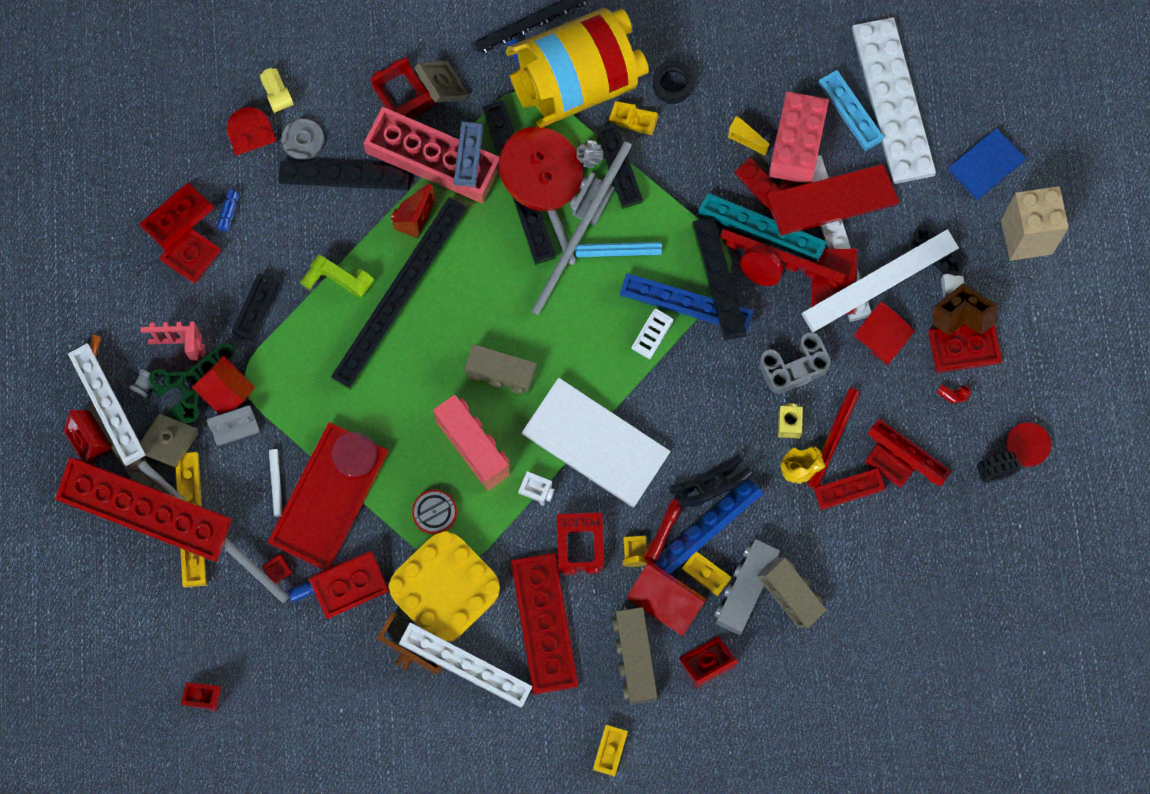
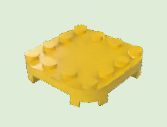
[389,531,500,642]

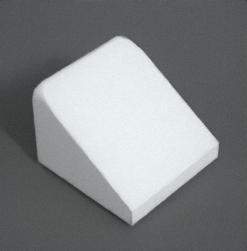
[941,274,964,298]

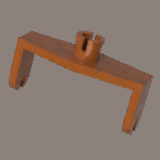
[376,612,442,676]

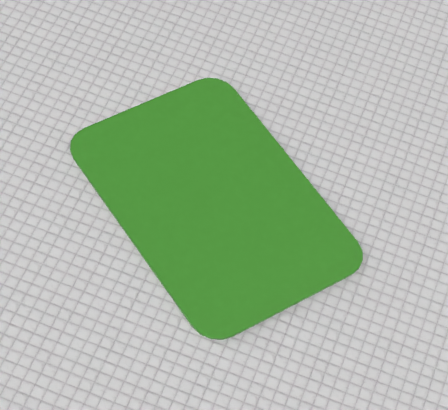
[245,92,732,557]

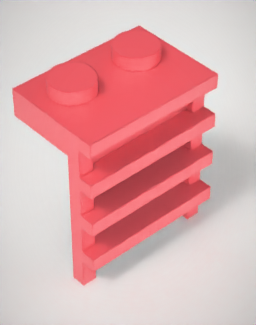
[140,322,205,364]

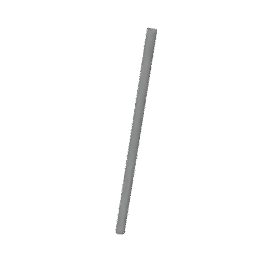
[531,141,632,315]
[138,461,289,603]

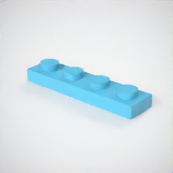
[818,70,884,151]

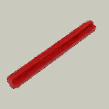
[807,388,859,489]

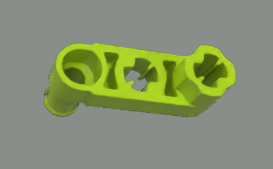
[299,255,375,298]

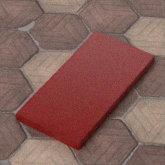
[267,422,389,570]

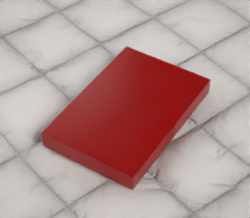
[139,182,214,250]
[811,248,858,315]
[928,324,1002,373]
[308,550,390,619]
[626,561,706,636]

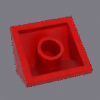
[192,356,255,415]
[63,409,112,464]
[679,636,738,689]

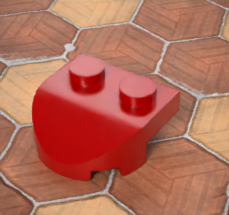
[227,107,276,156]

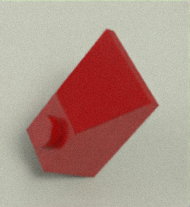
[391,184,435,239]

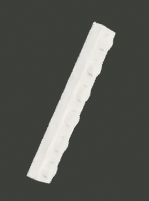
[68,343,146,466]
[399,623,532,708]

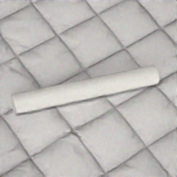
[269,449,283,517]

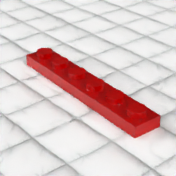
[720,229,847,288]

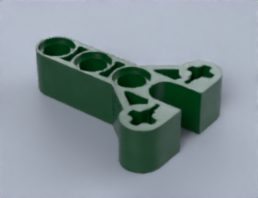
[147,343,235,425]

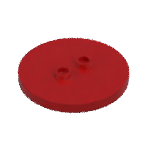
[499,127,583,211]

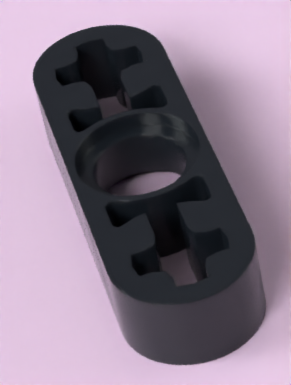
[912,226,963,276]

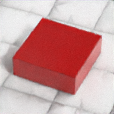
[261,554,293,585]

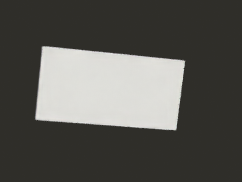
[521,378,671,508]

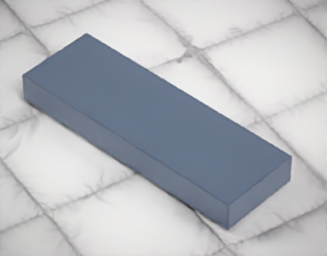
[454,121,484,187]

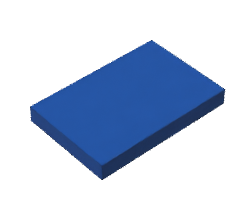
[948,128,1026,201]

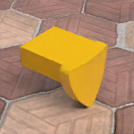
[622,536,648,567]

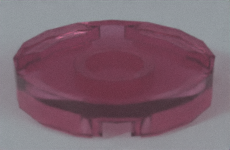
[332,432,377,477]

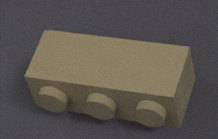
[464,344,537,394]
[757,558,826,628]

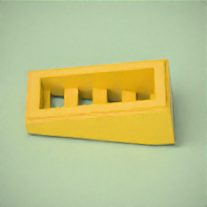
[728,116,770,156]

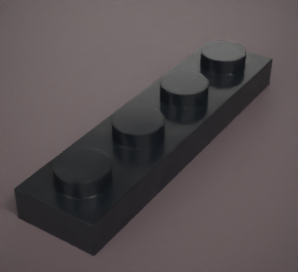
[595,123,643,209]

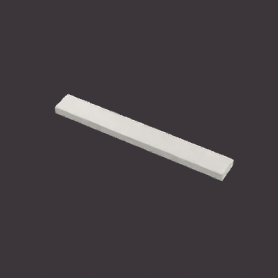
[801,229,959,333]

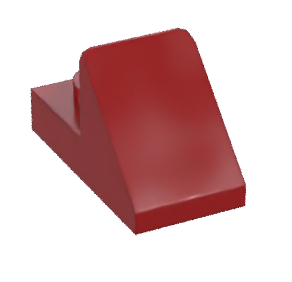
[180,682,221,712]

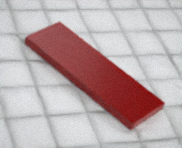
[765,164,899,236]
[511,553,579,695]

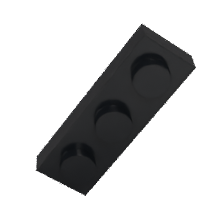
[231,273,279,342]

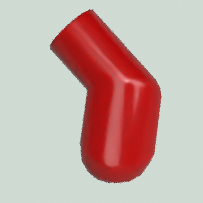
[936,384,971,404]

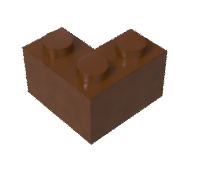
[933,283,997,336]

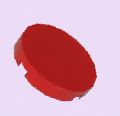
[740,248,784,286]
[1005,423,1051,467]

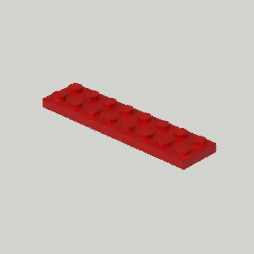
[55,457,233,562]

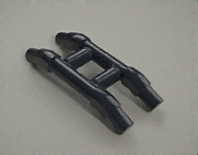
[669,454,754,508]

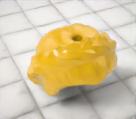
[780,446,825,484]

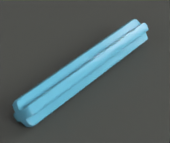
[575,242,662,257]

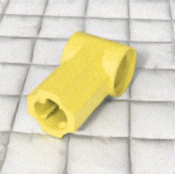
[260,68,294,113]

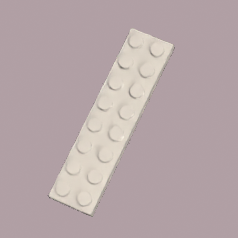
[852,17,936,184]

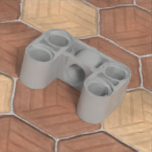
[759,332,831,394]

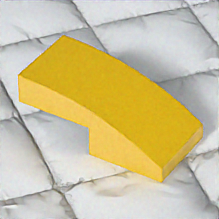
[609,101,659,135]

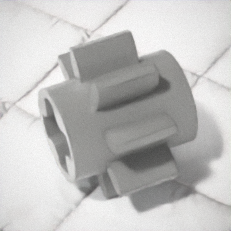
[576,140,604,168]

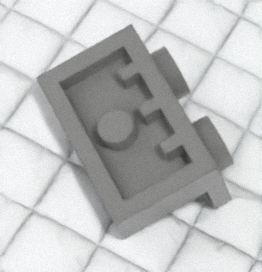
[570,172,615,226]
[207,405,259,446]

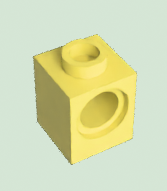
[778,403,803,439]

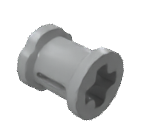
[129,369,158,398]

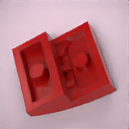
[854,302,915,365]

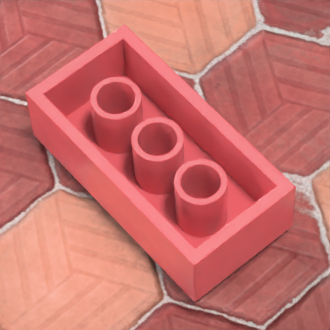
[769,91,829,184]
[433,395,510,491]

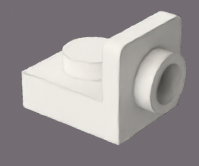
[518,471,555,506]

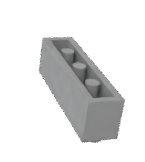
[714,539,780,636]

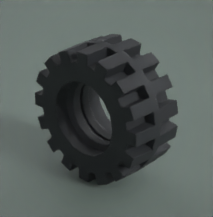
[977,451,1021,483]

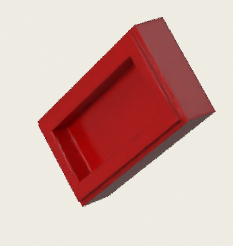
[864,444,914,488]

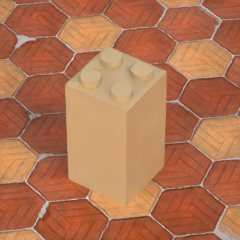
[1001,186,1069,261]

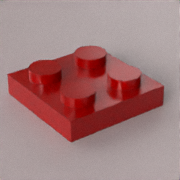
[159,229,221,285]

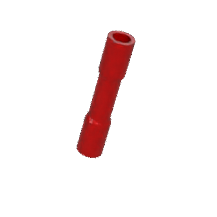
[644,499,682,563]

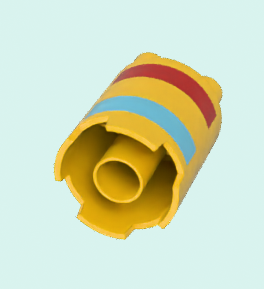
[506,8,649,128]

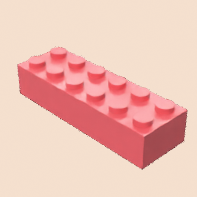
[363,107,499,204]

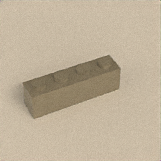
[612,607,657,705]

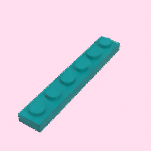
[698,193,827,263]

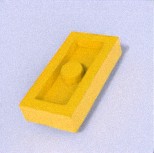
[682,552,732,597]
[593,725,628,777]

